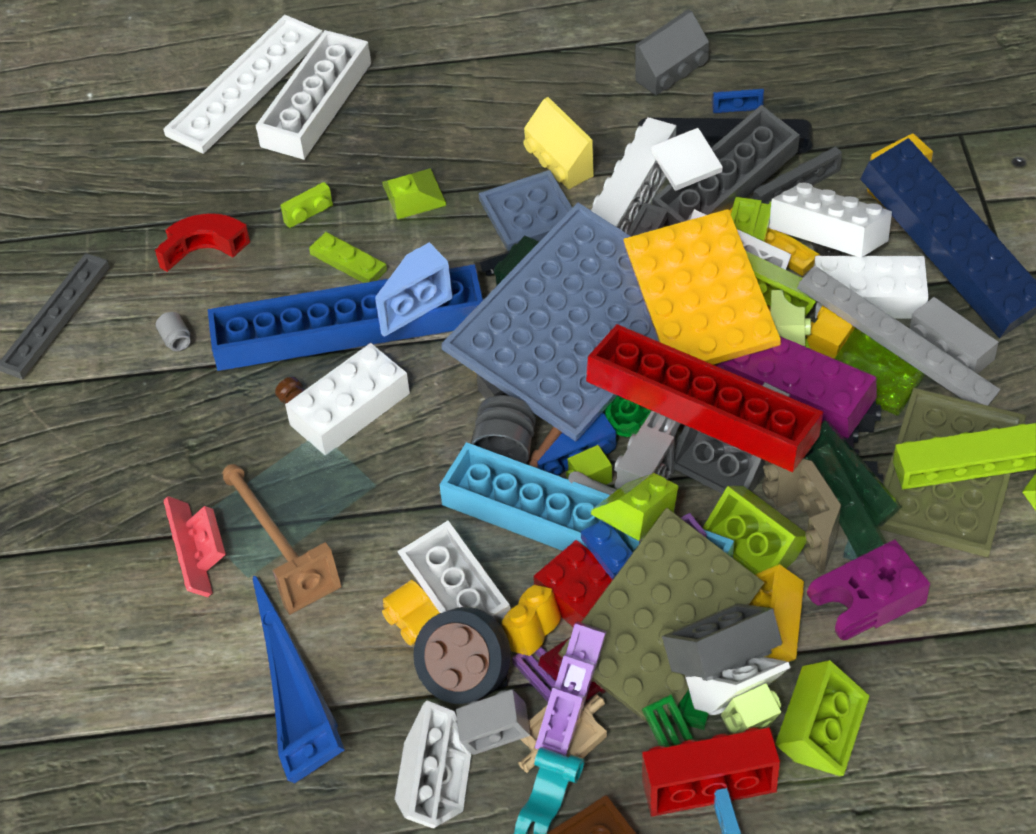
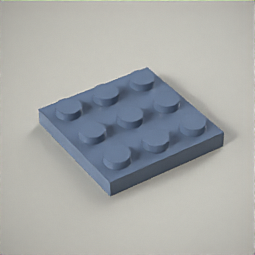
[479,170,572,251]

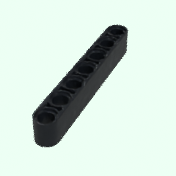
[637,118,813,153]

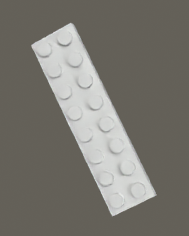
[164,15,323,154]

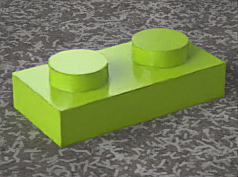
[280,182,333,228]

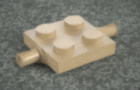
[518,695,607,773]

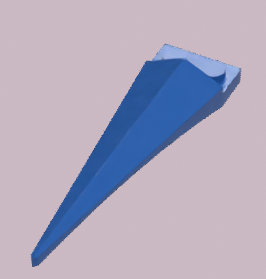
[253,575,345,784]

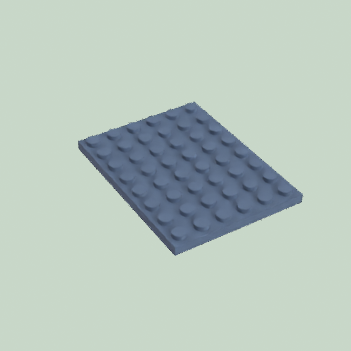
[442,202,659,441]

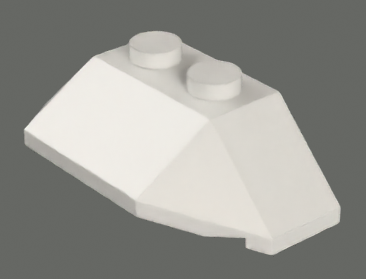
[395,701,471,828]

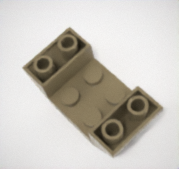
[762,459,841,574]

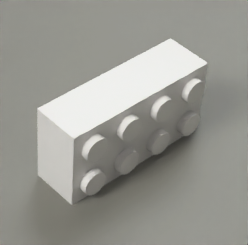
[769,183,892,257]
[814,256,928,319]
[285,343,410,456]

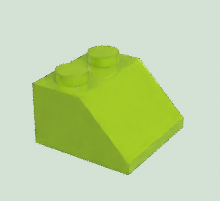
[591,473,678,541]

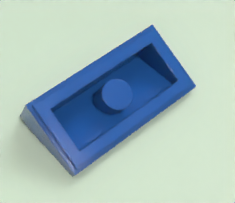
[711,89,764,113]

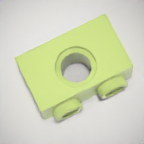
[721,684,781,735]

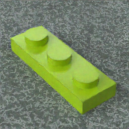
[309,232,387,283]

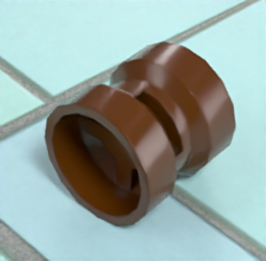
[275,377,306,408]

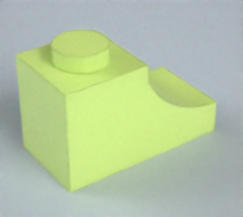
[771,290,811,346]

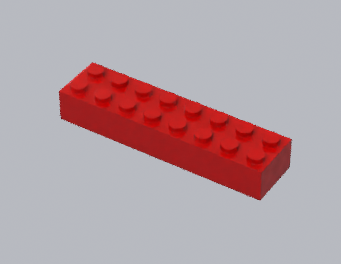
[586,324,823,472]

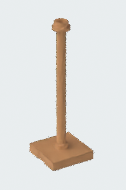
[223,464,342,615]

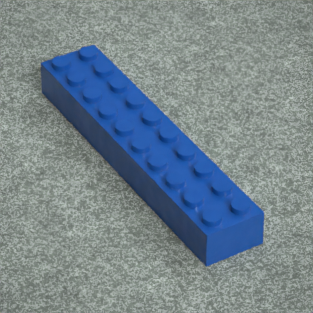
[207,264,483,371]

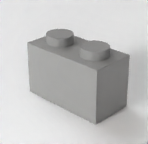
[456,689,530,755]

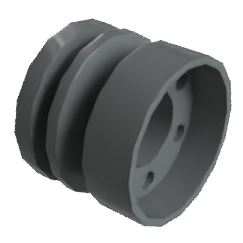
[471,395,536,464]

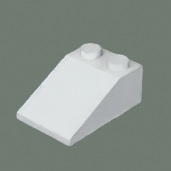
[685,657,790,715]

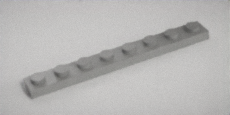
[797,265,1001,406]

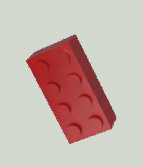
[533,540,612,628]
[642,727,780,817]

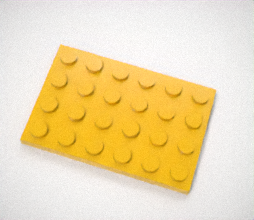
[623,209,781,365]

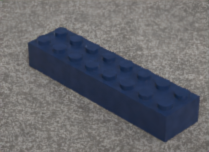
[860,138,1036,339]

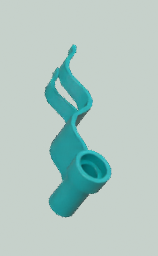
[514,747,585,834]

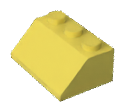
[524,97,593,190]

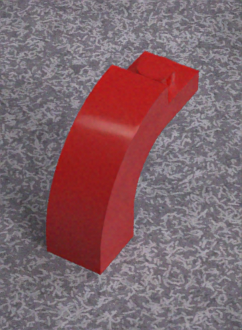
[155,214,250,272]

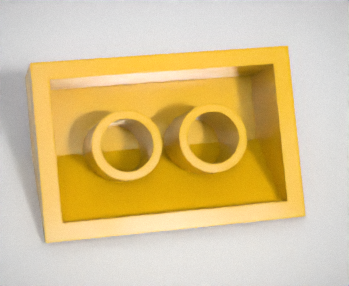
[749,564,804,662]

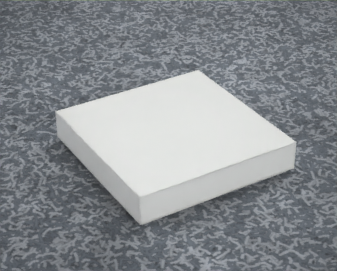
[651,128,723,191]

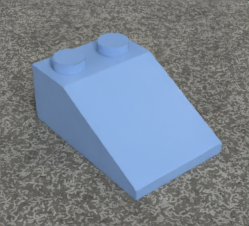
[375,242,452,337]

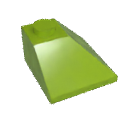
[382,168,446,220]

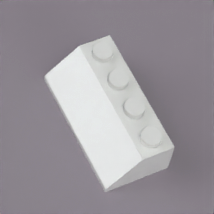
[398,521,511,628]

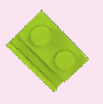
[731,197,771,242]

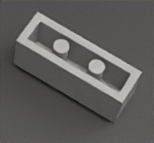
[910,297,999,374]

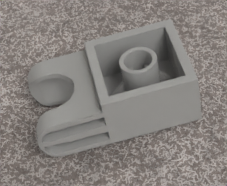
[614,411,681,490]

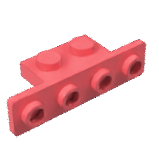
[163,496,226,597]

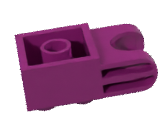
[807,540,930,640]

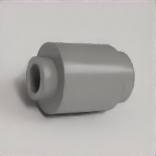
[156,312,190,351]

